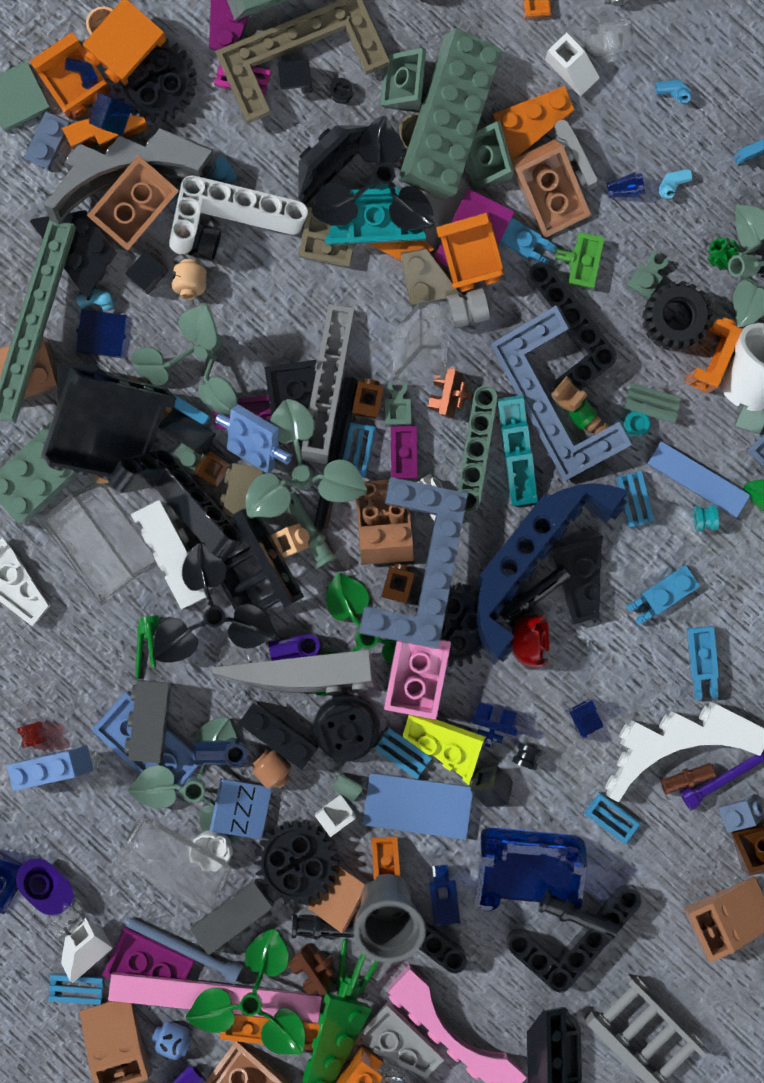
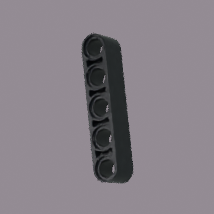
[360,882,467,974]

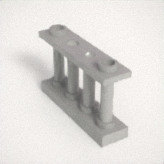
[584,974,707,1083]

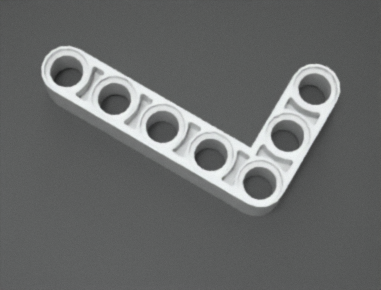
[169,176,308,254]

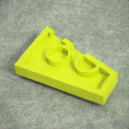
[402,714,485,785]

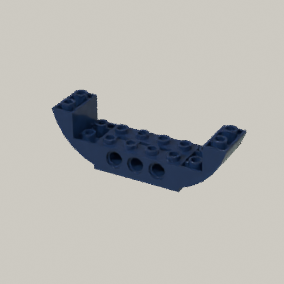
[477,483,628,665]

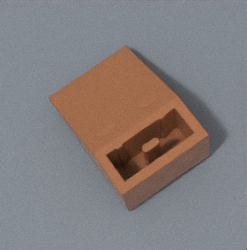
[356,479,414,565]
[683,876,764,963]
[79,1001,152,1083]

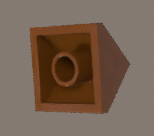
[732,823,764,876]

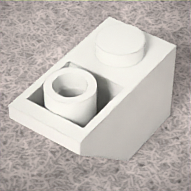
[545,33,600,97]
[61,918,113,983]

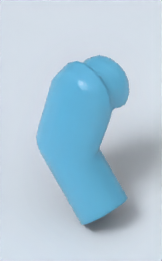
[659,169,692,199]
[75,289,115,311]

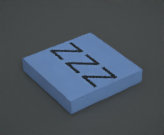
[210,778,272,839]

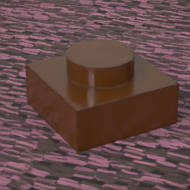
[193,451,230,487]

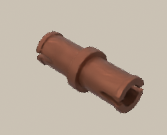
[660,762,716,795]

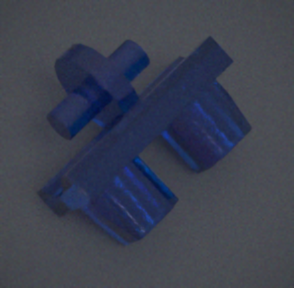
[469,702,518,748]

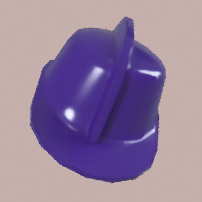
[16,858,74,916]

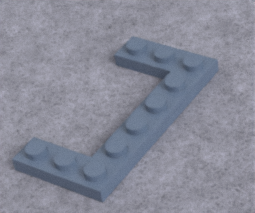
[490,305,634,481]
[359,477,468,649]

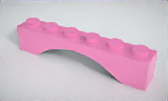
[388,964,527,1083]

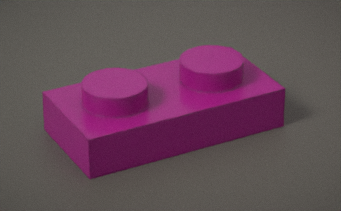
[391,426,417,479]

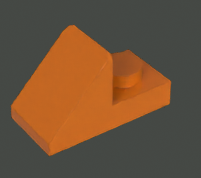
[371,836,400,880]

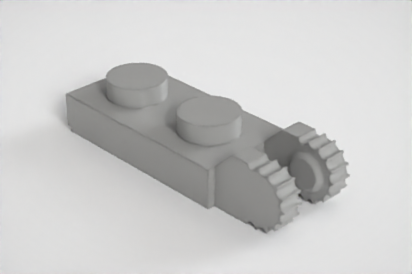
[554,119,597,191]

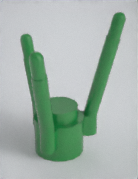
[135,615,162,679]
[335,938,380,1001]

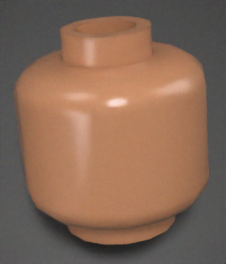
[252,750,291,789]

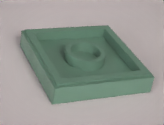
[0,61,51,132]

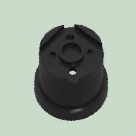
[313,693,380,761]

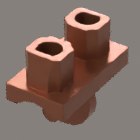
[428,368,473,419]
[288,943,335,996]

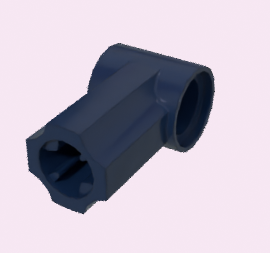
[194,738,248,767]

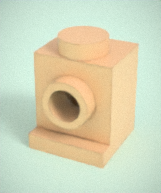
[270,523,309,559]

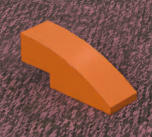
[62,115,149,151]

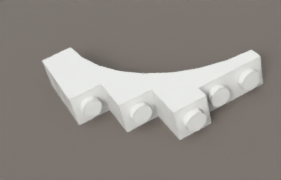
[605,702,764,802]

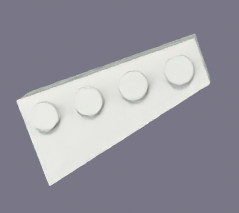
[131,500,212,609]

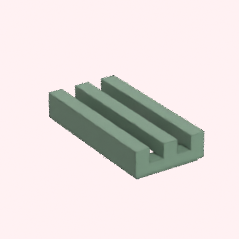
[624,383,681,423]

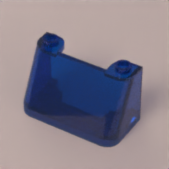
[474,828,588,911]

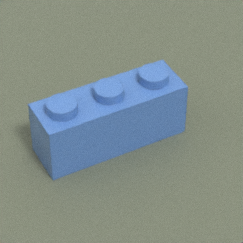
[6,745,94,791]

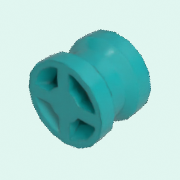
[693,504,719,532]

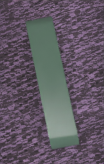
[457,386,497,513]

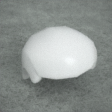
[190,829,233,869]

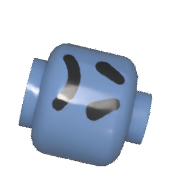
[151,1021,192,1060]

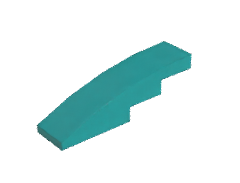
[497,395,538,506]

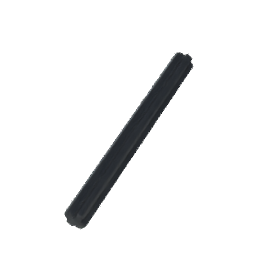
[314,377,359,530]

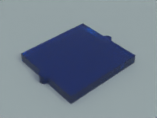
[76,309,127,358]

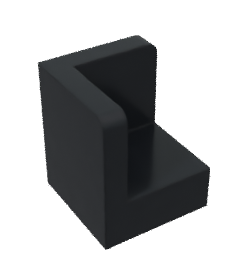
[278,59,312,94]
[126,250,168,295]
[470,766,513,807]

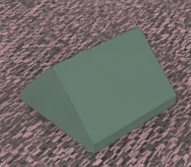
[380,48,426,111]
[466,121,514,190]

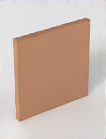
[307,865,366,933]

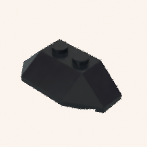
[298,125,369,205]
[527,1007,582,1083]

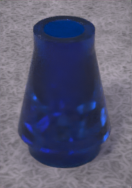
[606,172,646,198]

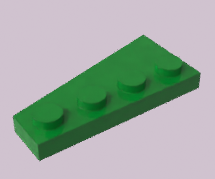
[302,993,372,1083]

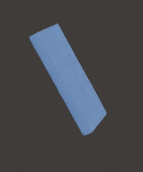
[92,691,200,792]
[363,772,473,840]

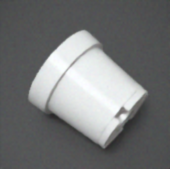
[721,323,764,411]

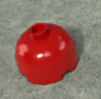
[511,615,550,667]

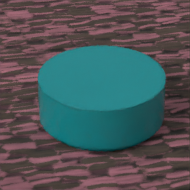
[624,411,651,437]

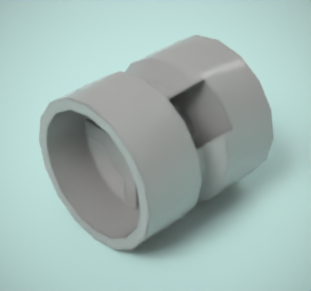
[446,287,490,329]

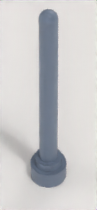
[125,917,243,985]

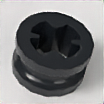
[330,78,353,104]

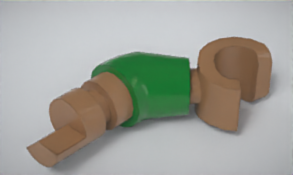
[551,376,610,436]

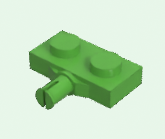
[554,232,605,290]

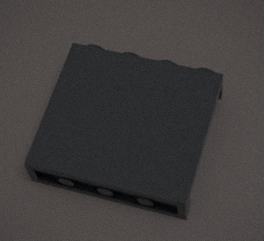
[41,367,177,480]

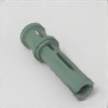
[288,492,338,569]

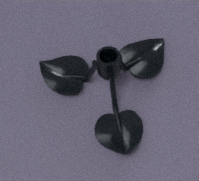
[311,116,434,231]
[153,543,276,663]

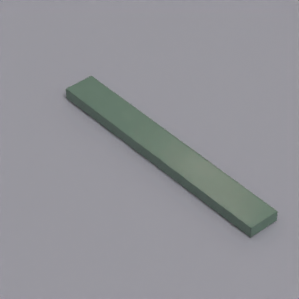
[0,219,76,424]

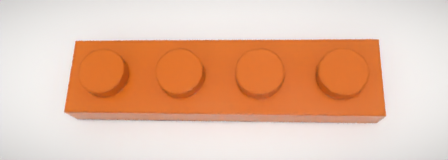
[220,1014,320,1050]

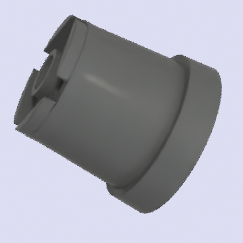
[354,874,425,963]

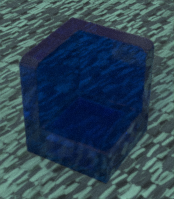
[89,93,133,135]
[566,699,603,740]

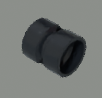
[179,222,221,262]

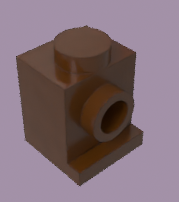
[352,379,384,420]
[381,563,415,604]

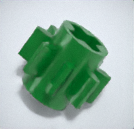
[707,237,741,270]

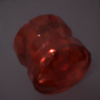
[16,721,47,749]

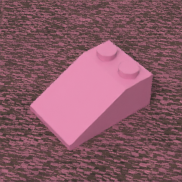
[384,639,451,719]

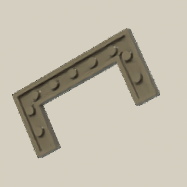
[215,0,390,124]

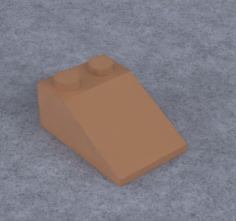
[512,139,591,238]
[87,155,179,251]
[0,336,58,400]
[205,1041,292,1083]

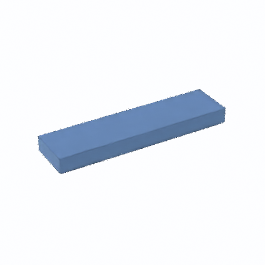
[647,441,750,518]

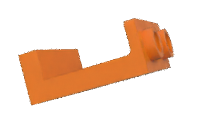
[82,0,167,86]
[29,32,111,119]
[436,213,506,292]
[684,318,743,393]
[334,1045,383,1083]

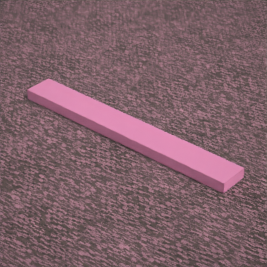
[108,972,321,1023]

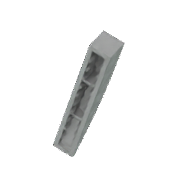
[301,304,354,464]
[212,650,374,695]

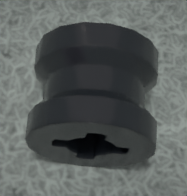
[512,742,543,771]

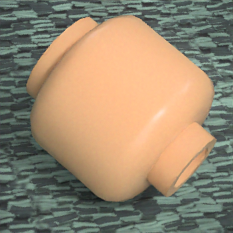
[172,259,207,300]

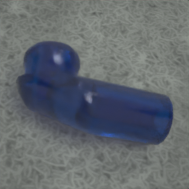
[65,57,98,90]

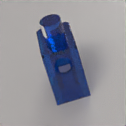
[429,865,460,926]

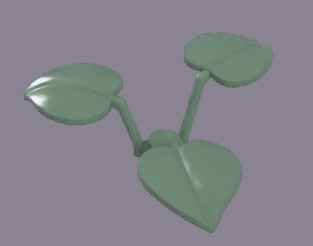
[728,204,764,327]
[131,303,239,415]
[246,399,367,518]
[128,717,239,842]

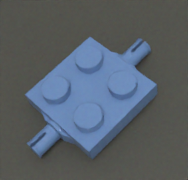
[215,404,292,473]

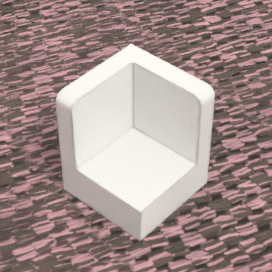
[315,795,356,837]

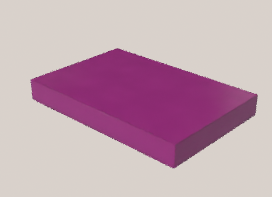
[434,188,515,283]
[102,926,196,1008]

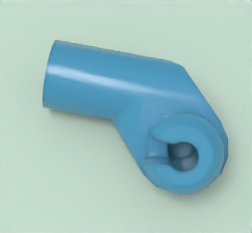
[655,79,692,104]

